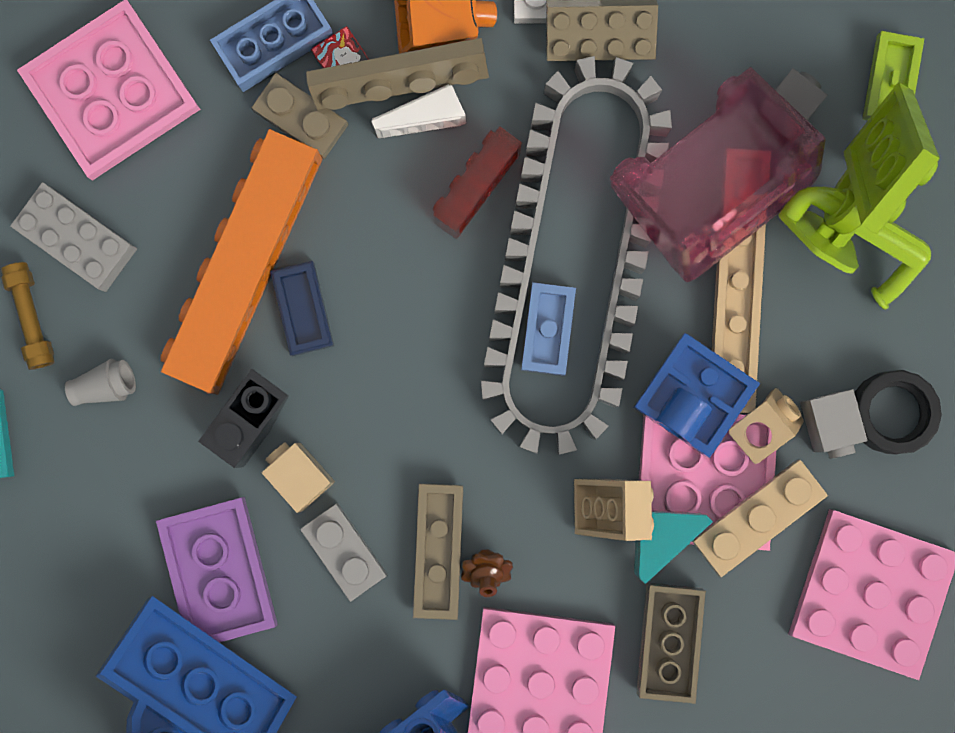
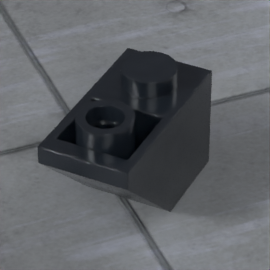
[198,369,289,468]

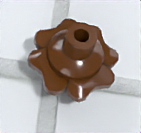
[461,549,513,597]

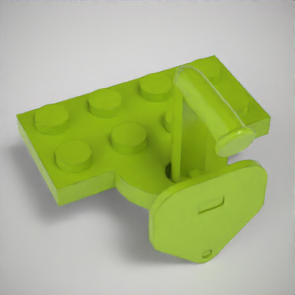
[778,82,940,310]

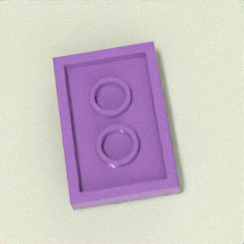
[156,497,278,642]

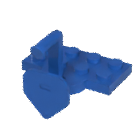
[96,596,297,733]

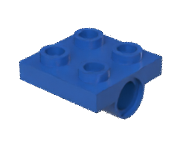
[633,333,760,458]

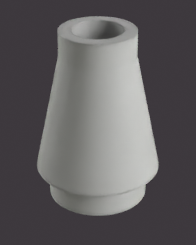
[65,359,136,406]

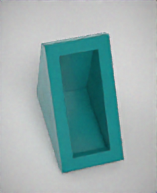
[634,511,713,584]

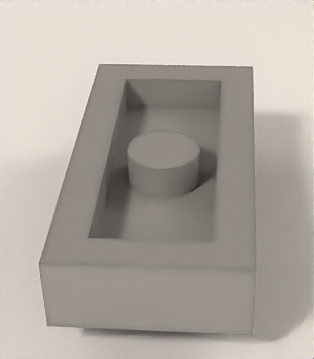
[300,503,388,602]

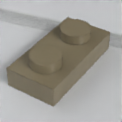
[251,73,349,160]

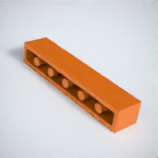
[160,129,322,395]

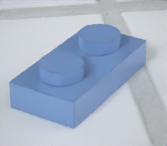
[521,282,576,376]

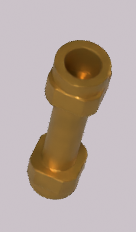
[1,262,55,370]

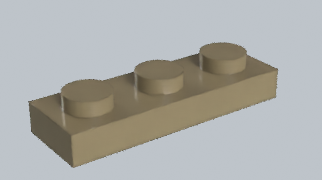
[413,484,463,620]

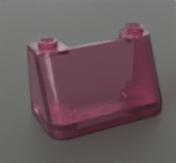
[610,67,826,282]

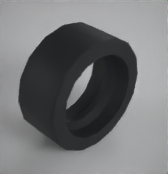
[854,370,942,454]

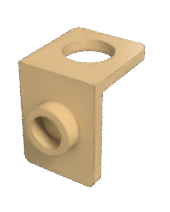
[729,388,804,464]

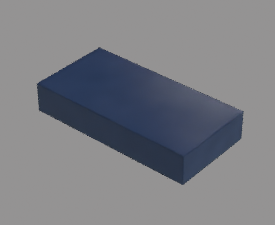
[270,261,334,356]

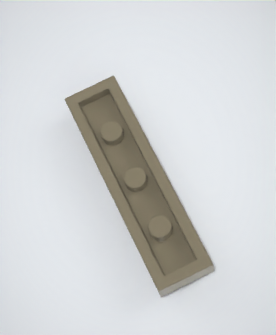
[306,38,489,110]

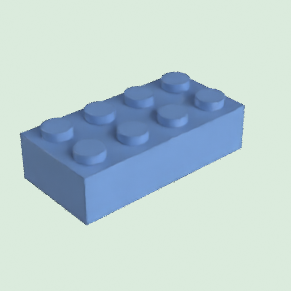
[210,0,333,92]

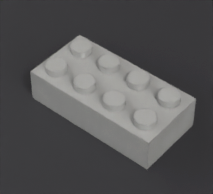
[10,182,137,292]

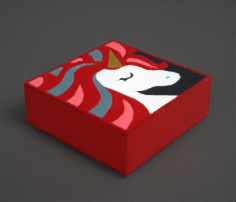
[311,26,369,68]

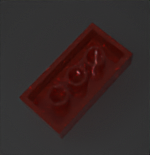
[432,126,522,240]

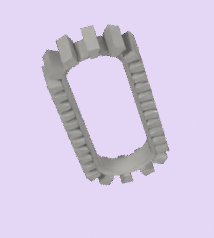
[481,56,672,455]

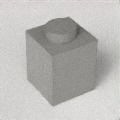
[800,389,868,459]

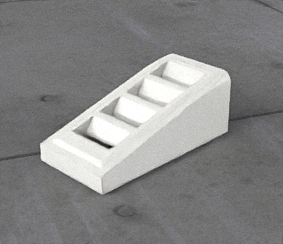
[371,84,466,138]

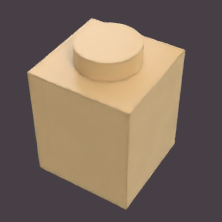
[262,442,335,513]

